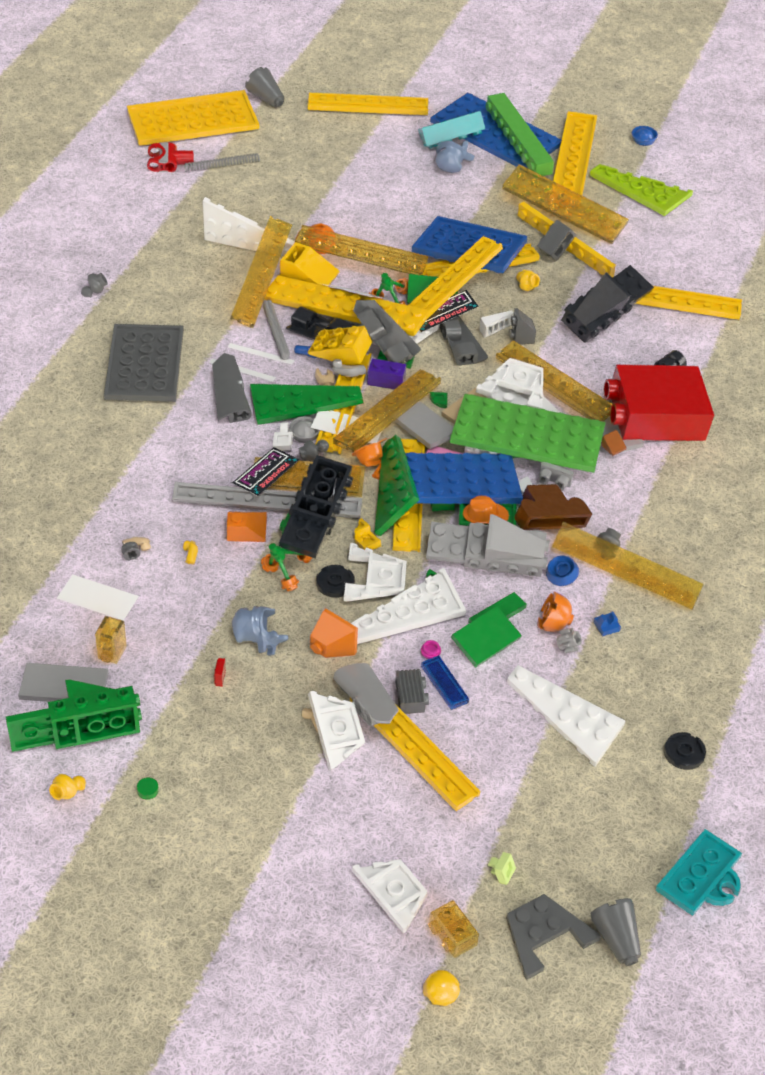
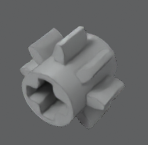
[556,628,582,653]

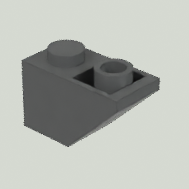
[509,308,536,345]

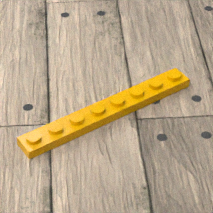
[518,201,616,278]

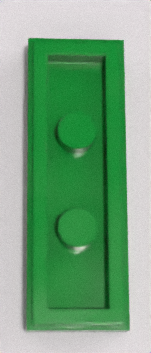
[468,592,527,623]

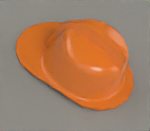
[352,438,388,467]
[463,495,509,524]

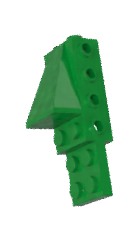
[5,679,142,752]

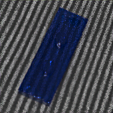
[421,655,469,710]

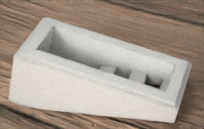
[479,310,513,338]

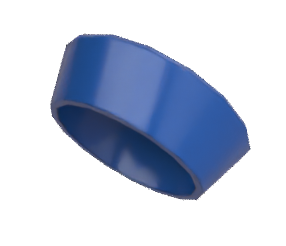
[632,126,658,146]
[546,555,579,586]

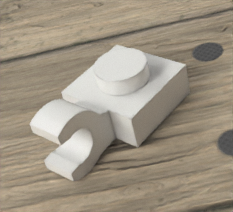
[272,422,293,451]

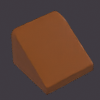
[601,430,627,456]

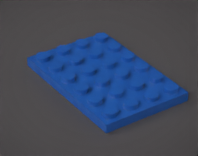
[412,216,527,273]
[405,452,523,504]

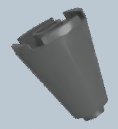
[245,67,285,107]
[590,898,641,966]

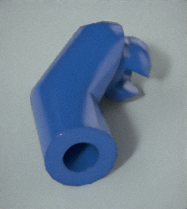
[294,345,317,358]

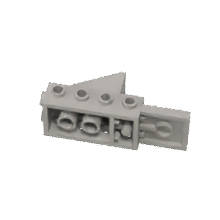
[426,514,550,577]

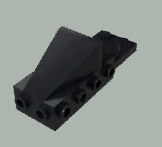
[561,265,654,343]
[279,455,353,559]

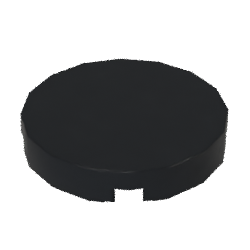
[316,565,355,598]
[664,732,706,770]

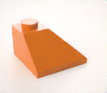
[227,511,267,542]
[310,608,358,658]

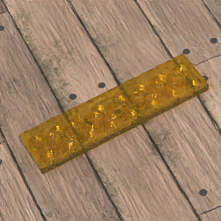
[502,164,629,244]

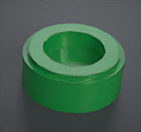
[137,777,159,800]

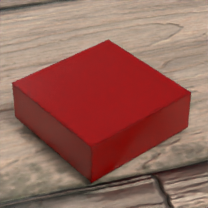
[214,658,226,687]

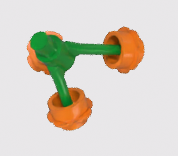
[368,273,408,305]
[261,543,312,591]

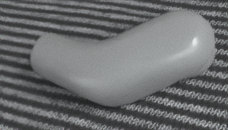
[332,359,366,377]

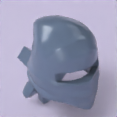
[436,140,475,173]
[232,606,289,656]

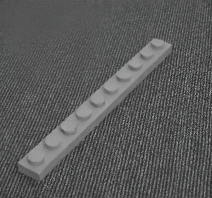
[172,482,362,519]

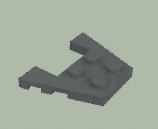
[506,894,601,980]

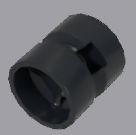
[654,350,687,366]

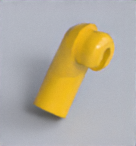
[183,540,198,565]

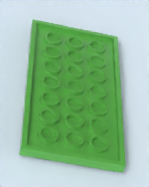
[450,394,606,473]

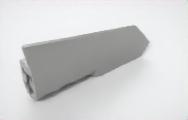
[333,663,398,726]

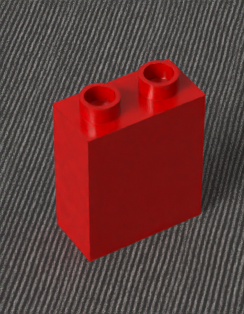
[603,364,715,441]

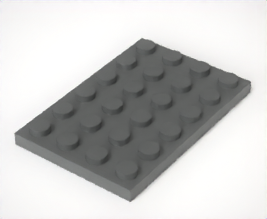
[104,324,184,402]

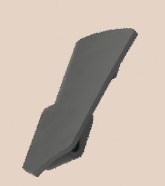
[353,300,421,364]
[439,316,488,366]
[212,353,252,423]

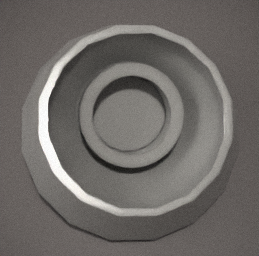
[289,416,320,443]

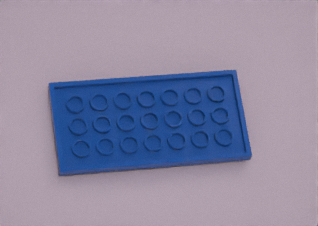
[430,92,562,172]

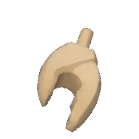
[315,368,335,386]

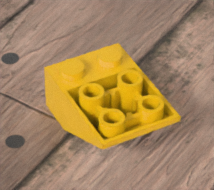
[280,242,340,287]
[307,326,372,365]

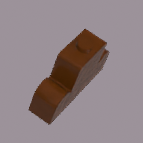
[515,484,592,531]

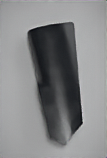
[286,306,356,340]

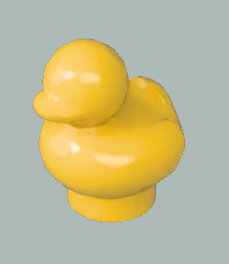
[516,270,540,291]
[49,774,86,800]

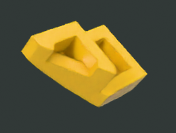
[354,518,381,550]

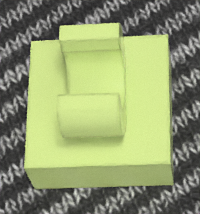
[488,852,516,885]

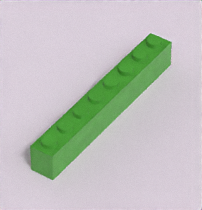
[485,93,554,178]

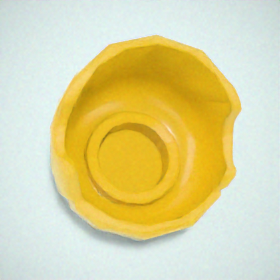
[423,970,460,1006]

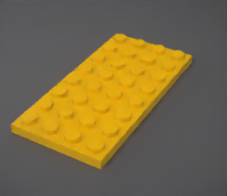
[127,90,259,146]

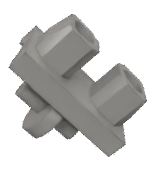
[539,462,574,491]

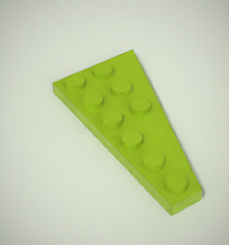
[589,164,693,216]

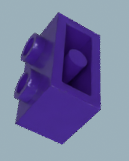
[368,358,406,391]

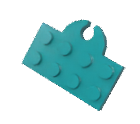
[655,829,742,916]

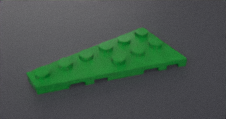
[250,384,364,425]
[374,434,419,536]

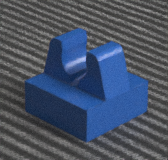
[594,611,621,637]

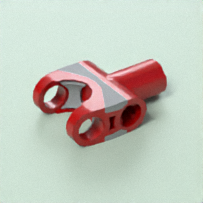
[147,142,194,172]

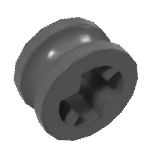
[121,542,140,561]

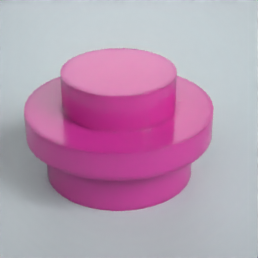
[421,640,441,659]

